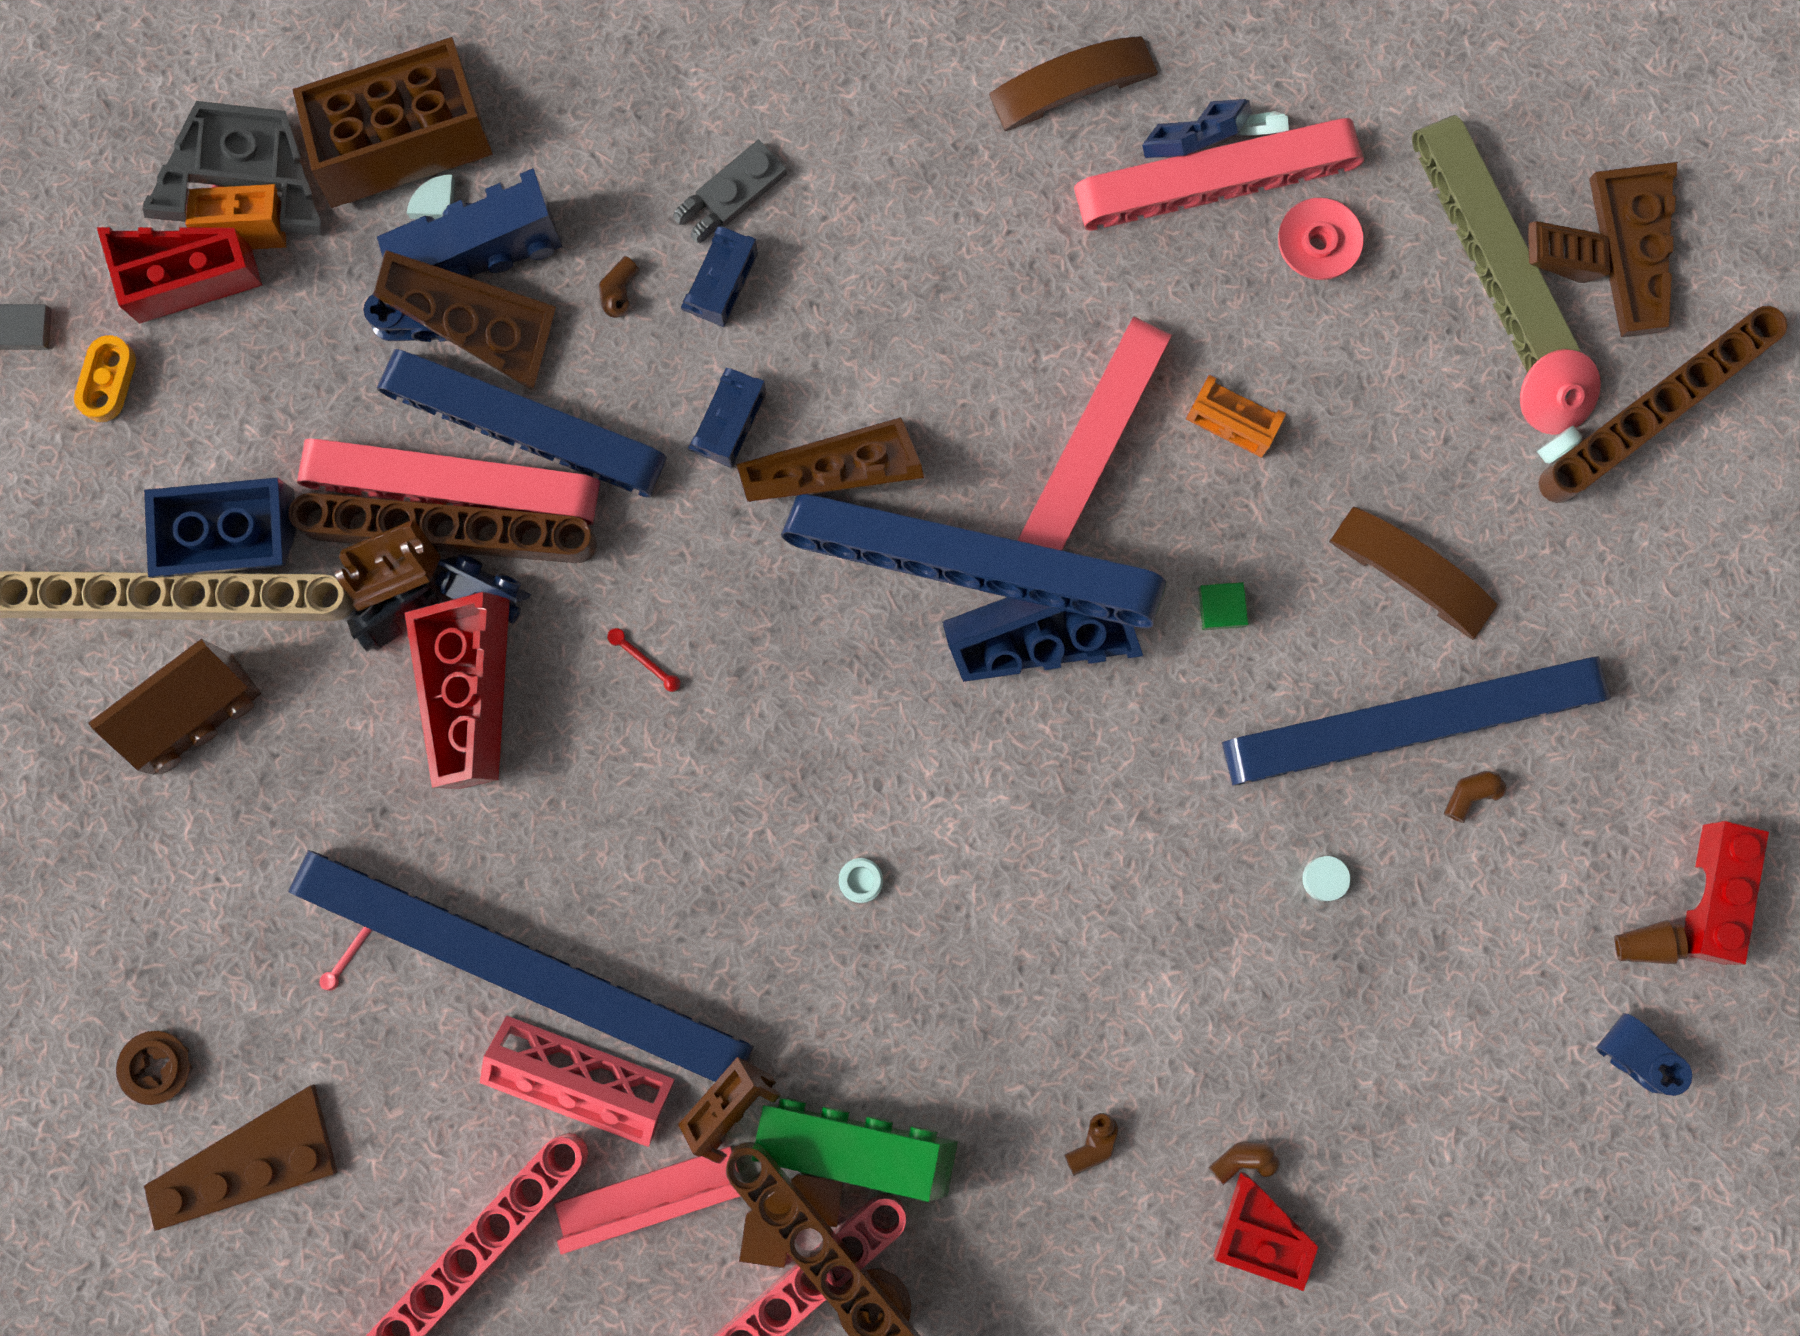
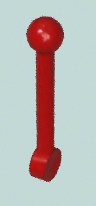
[607,628,681,692]

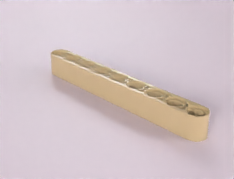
[0,571,354,621]

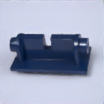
[435,554,532,624]

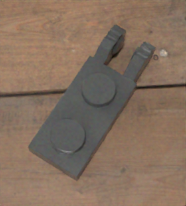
[673,139,787,244]

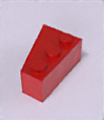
[97,227,263,324]

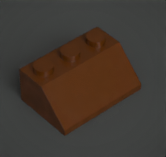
[88,639,262,775]

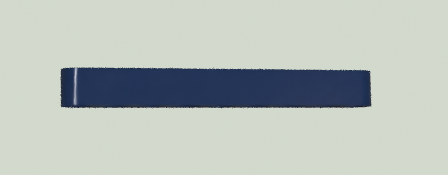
[781,494,1167,628]
[1222,656,1611,786]

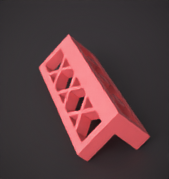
[480,1016,675,1147]
[554,1145,740,1255]

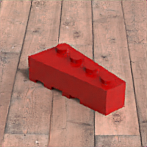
[405,592,510,789]

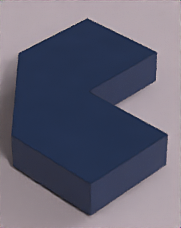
[1142,99,1252,158]

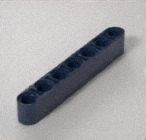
[377,349,667,498]

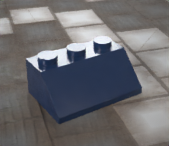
[144,477,296,578]

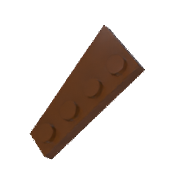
[1589,162,1678,337]
[373,250,556,390]
[736,417,924,502]
[144,1084,338,1231]

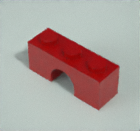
[1684,821,1769,965]

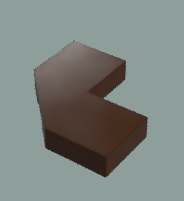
[739,1173,843,1268]

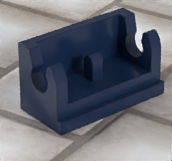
[681,226,758,327]
[688,367,767,469]

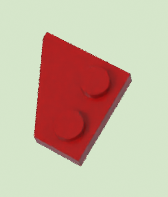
[1213,1172,1318,1291]

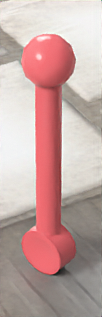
[319,927,372,991]

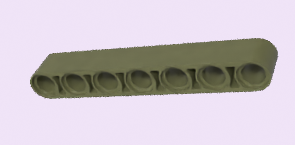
[1412,115,1580,372]

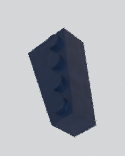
[377,168,563,278]
[942,560,1144,682]

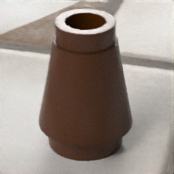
[1614,920,1688,965]

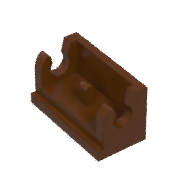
[335,520,441,611]
[678,1057,781,1164]

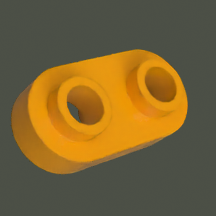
[74,335,136,422]

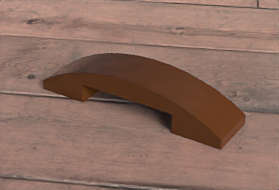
[989,36,1158,131]
[1329,506,1498,640]

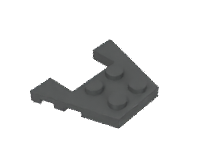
[143,101,321,235]

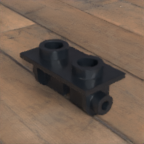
[347,584,441,652]

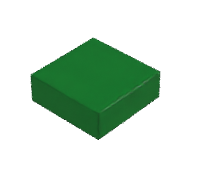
[1198,582,1248,630]

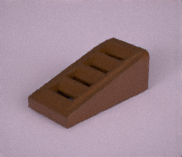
[1528,221,1610,283]

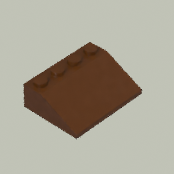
[292,37,493,208]

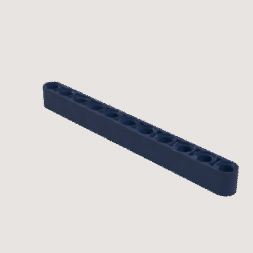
[288,850,754,1082]

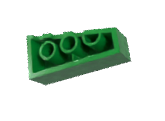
[751,1097,958,1202]

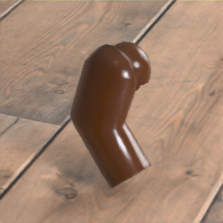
[599,256,640,318]
[1443,771,1507,823]
[1064,1113,1118,1176]
[1208,1142,1280,1185]

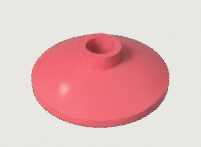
[1278,198,1363,280]
[1520,349,1601,435]

